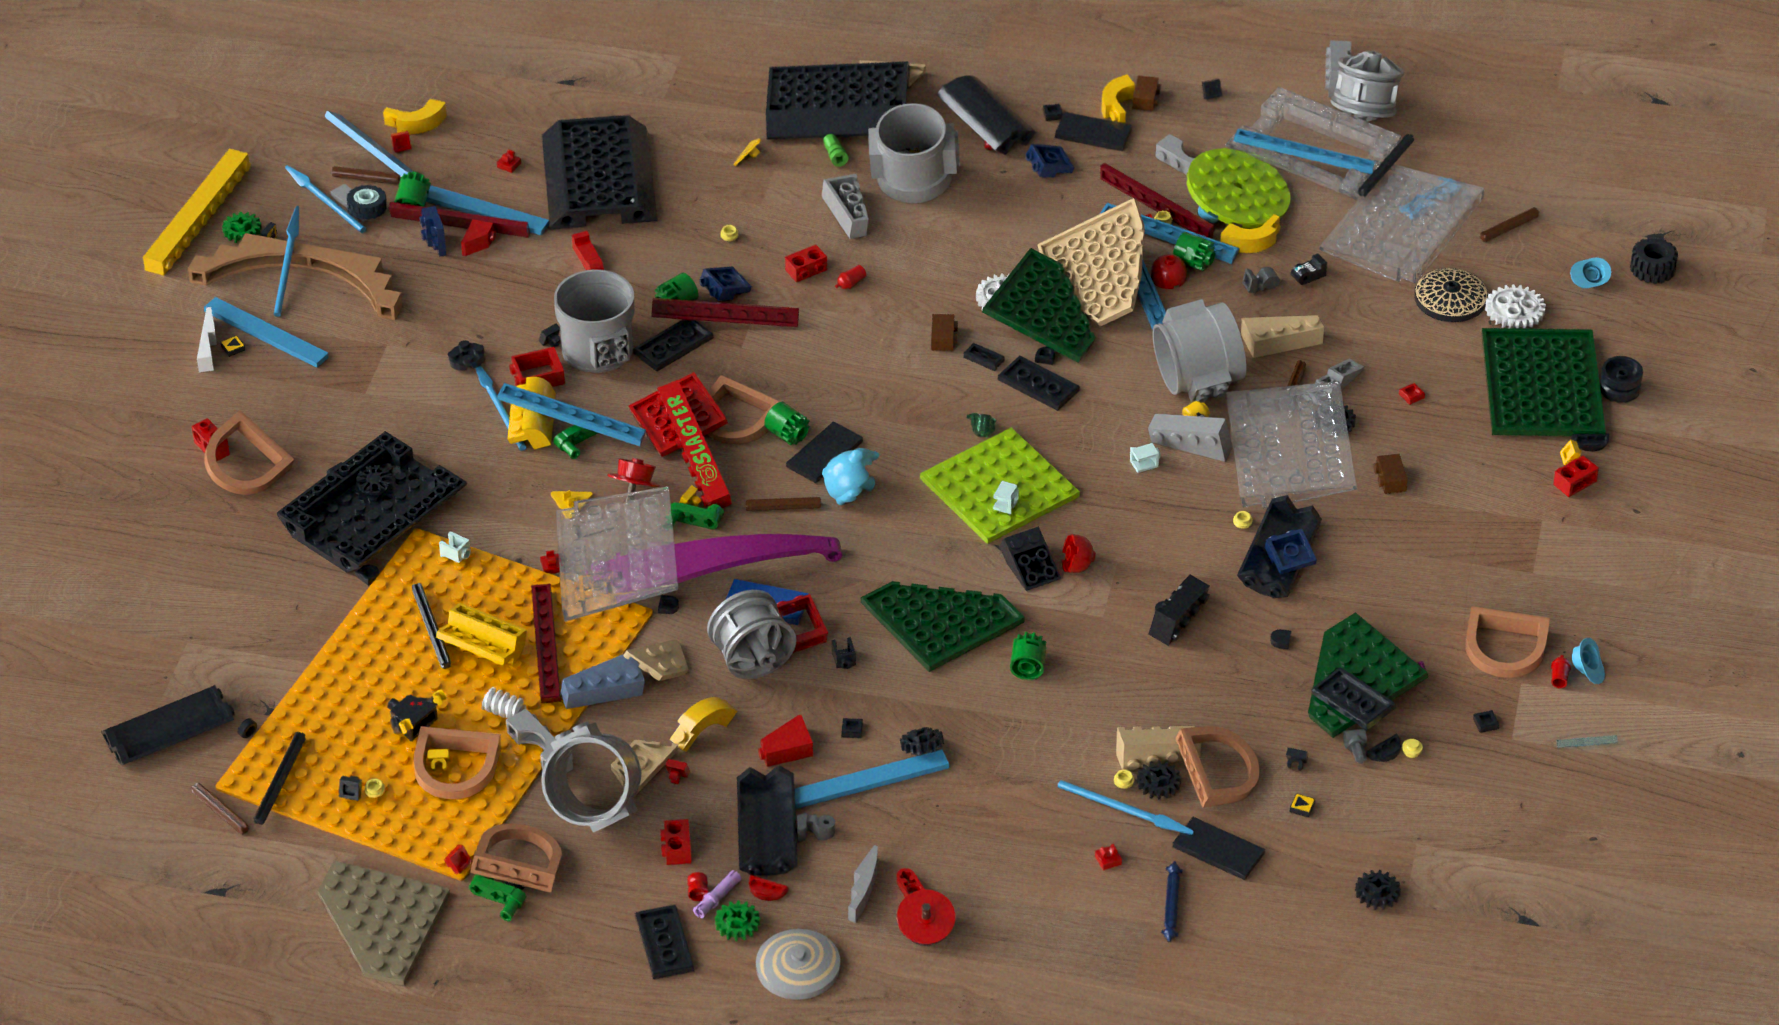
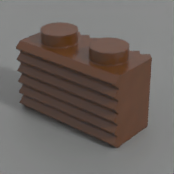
[1132,75,1161,112]
[931,314,958,352]
[1373,454,1408,494]

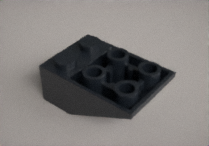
[999,526,1061,591]

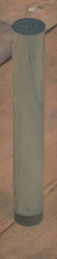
[1556,735,1618,748]

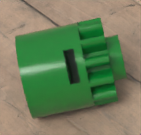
[394,172,431,207]
[1173,232,1216,271]
[654,272,699,301]
[764,402,810,445]
[1010,632,1047,680]

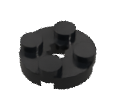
[447,340,485,371]

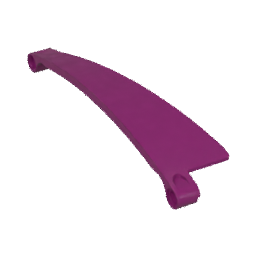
[592,534,843,603]

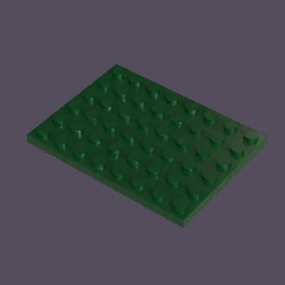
[1481,328,1606,436]

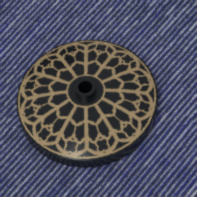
[1414,268,1488,322]

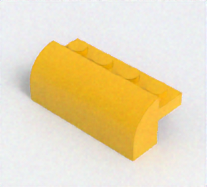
[508,377,556,450]
[436,603,527,665]

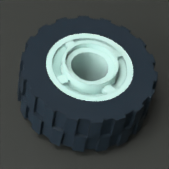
[347,185,387,220]

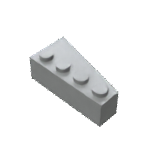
[1148,414,1232,462]

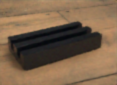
[963,343,1005,371]

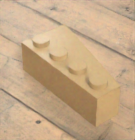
[1241,315,1324,358]
[1116,726,1201,771]

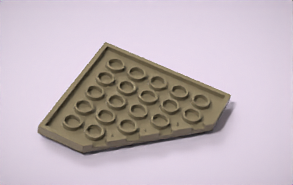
[318,861,450,986]

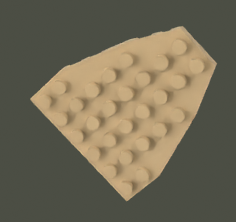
[1037,198,1145,326]

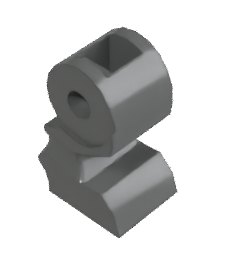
[1242,267,1280,294]
[797,812,835,842]

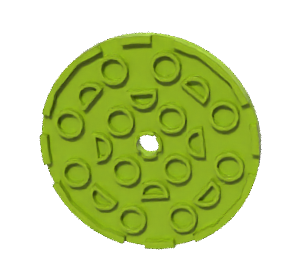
[1186,148,1290,229]

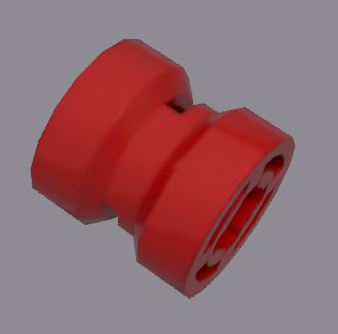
[687,872,709,901]

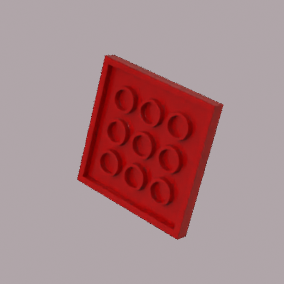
[628,372,728,457]

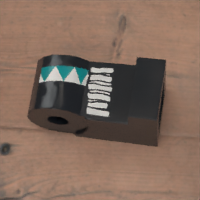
[1291,253,1327,285]

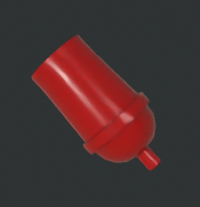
[835,265,867,289]
[1551,655,1571,688]

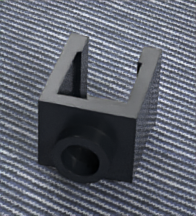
[831,637,856,669]

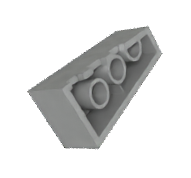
[1325,40,1351,98]
[822,174,868,239]

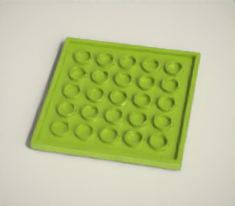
[920,427,1080,544]

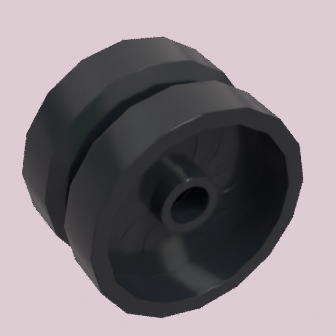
[1600,356,1643,403]

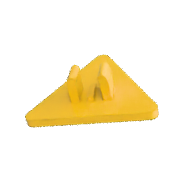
[733,138,761,166]
[551,490,593,519]

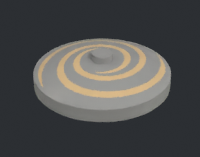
[756,929,840,1000]

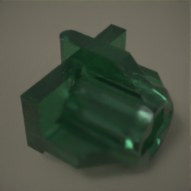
[967,413,996,437]

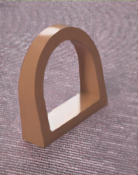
[707,375,780,444]
[204,410,295,495]
[1465,606,1550,678]
[414,726,501,799]
[1176,726,1260,808]
[470,823,562,892]

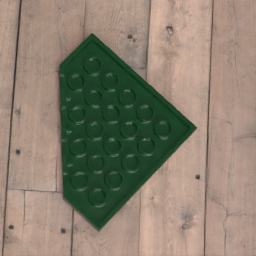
[982,248,1096,363]
[861,581,1025,672]
[1308,612,1428,738]

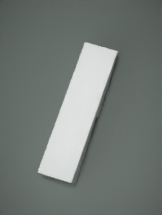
[197,307,217,372]

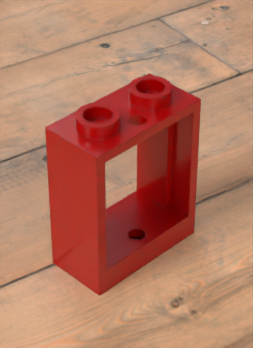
[509,347,565,387]
[777,594,828,653]

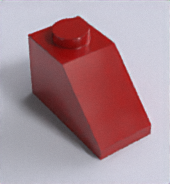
[461,219,496,256]

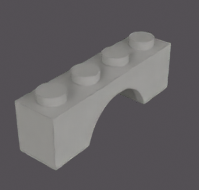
[1156,134,1194,175]
[506,709,574,772]

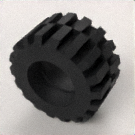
[1630,237,1678,284]

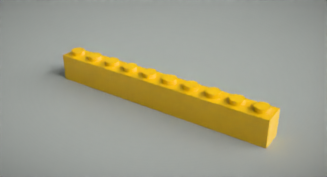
[143,148,251,276]

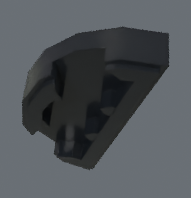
[1571,434,1609,452]
[1366,734,1401,762]

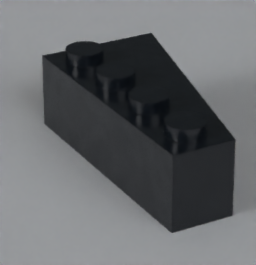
[1148,574,1210,646]

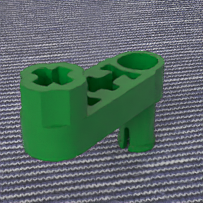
[553,425,598,459]
[661,502,724,532]
[469,874,527,921]

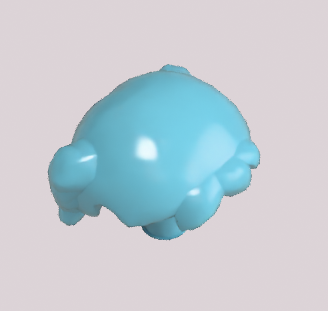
[822,448,880,506]

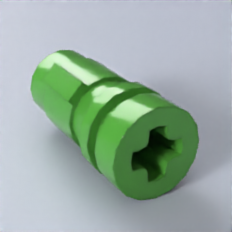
[823,134,848,167]

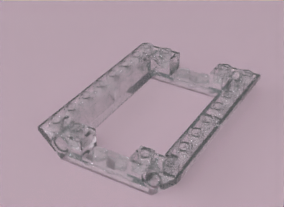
[1226,87,1401,200]

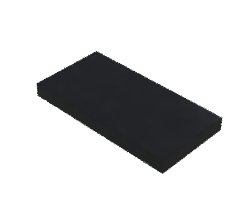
[1055,112,1132,151]
[633,319,713,372]
[998,355,1080,411]
[786,421,863,483]
[1311,667,1396,730]
[1172,817,1265,880]
[635,904,694,980]

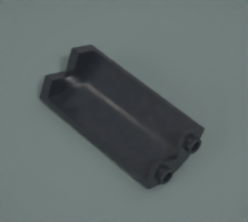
[936,75,1036,155]
[1237,495,1322,598]
[101,685,235,765]
[737,765,798,876]

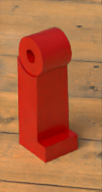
[572,231,604,270]

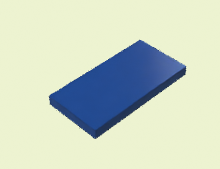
[725,579,809,625]

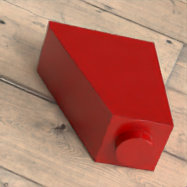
[758,715,813,767]

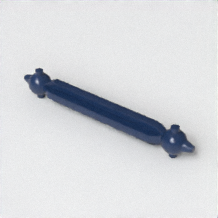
[1161,861,1183,942]

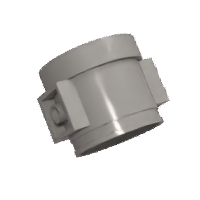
[868,104,960,203]
[554,270,635,373]
[1153,299,1246,402]
[542,721,641,832]

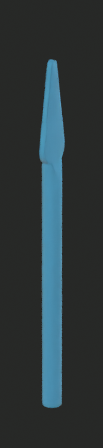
[285,165,366,233]
[274,206,299,317]
[476,366,526,451]
[1058,780,1193,835]

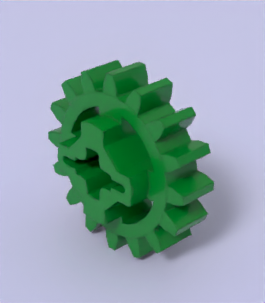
[222,212,262,243]
[715,900,760,941]

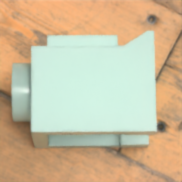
[1130,443,1161,473]
[993,481,1019,514]
[439,531,471,563]

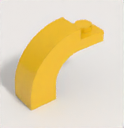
[1101,74,1135,123]
[383,99,447,135]
[1220,214,1281,253]
[670,697,738,752]

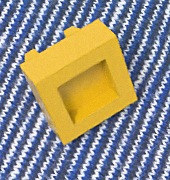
[1560,440,1582,465]
[679,485,702,507]
[428,749,450,770]

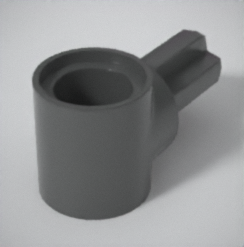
[1343,729,1367,764]

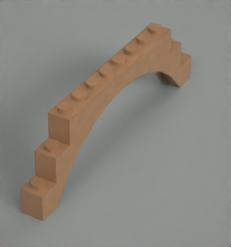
[188,233,403,320]

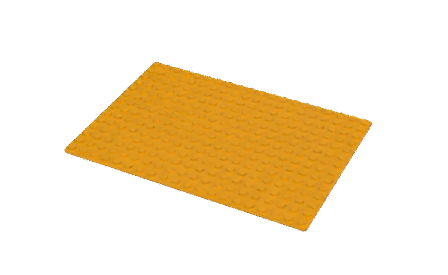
[216,528,653,881]

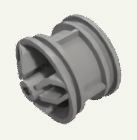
[1331,51,1405,123]
[707,590,796,679]

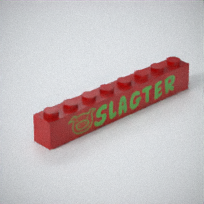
[656,380,732,508]

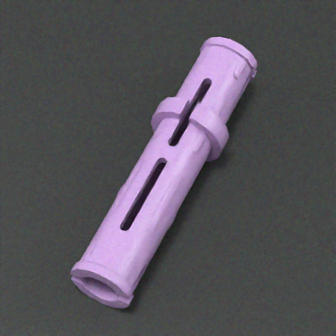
[693,870,741,918]

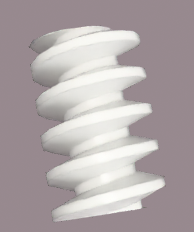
[481,687,527,719]

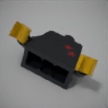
[387,690,447,741]

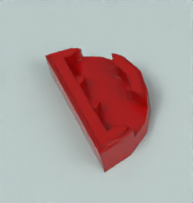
[749,875,789,901]

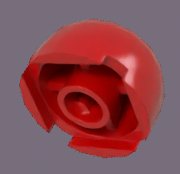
[1151,254,1187,289]
[1062,534,1096,573]

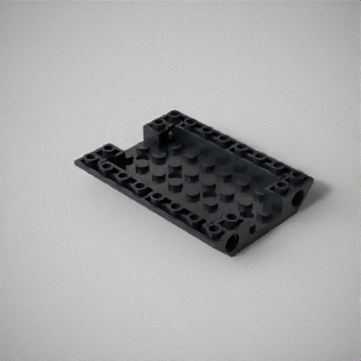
[766,61,910,140]
[542,115,657,229]
[277,431,467,573]

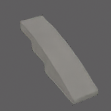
[1302,358,1364,406]
[848,845,878,923]

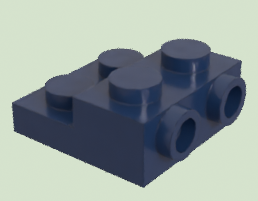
[1026,144,1074,178]
[419,206,447,257]
[699,266,752,301]
[1265,529,1317,575]

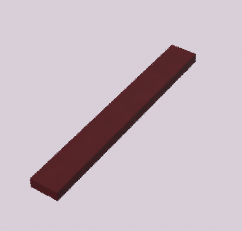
[1100,162,1214,239]
[389,202,530,238]
[651,298,799,327]
[531,584,561,704]

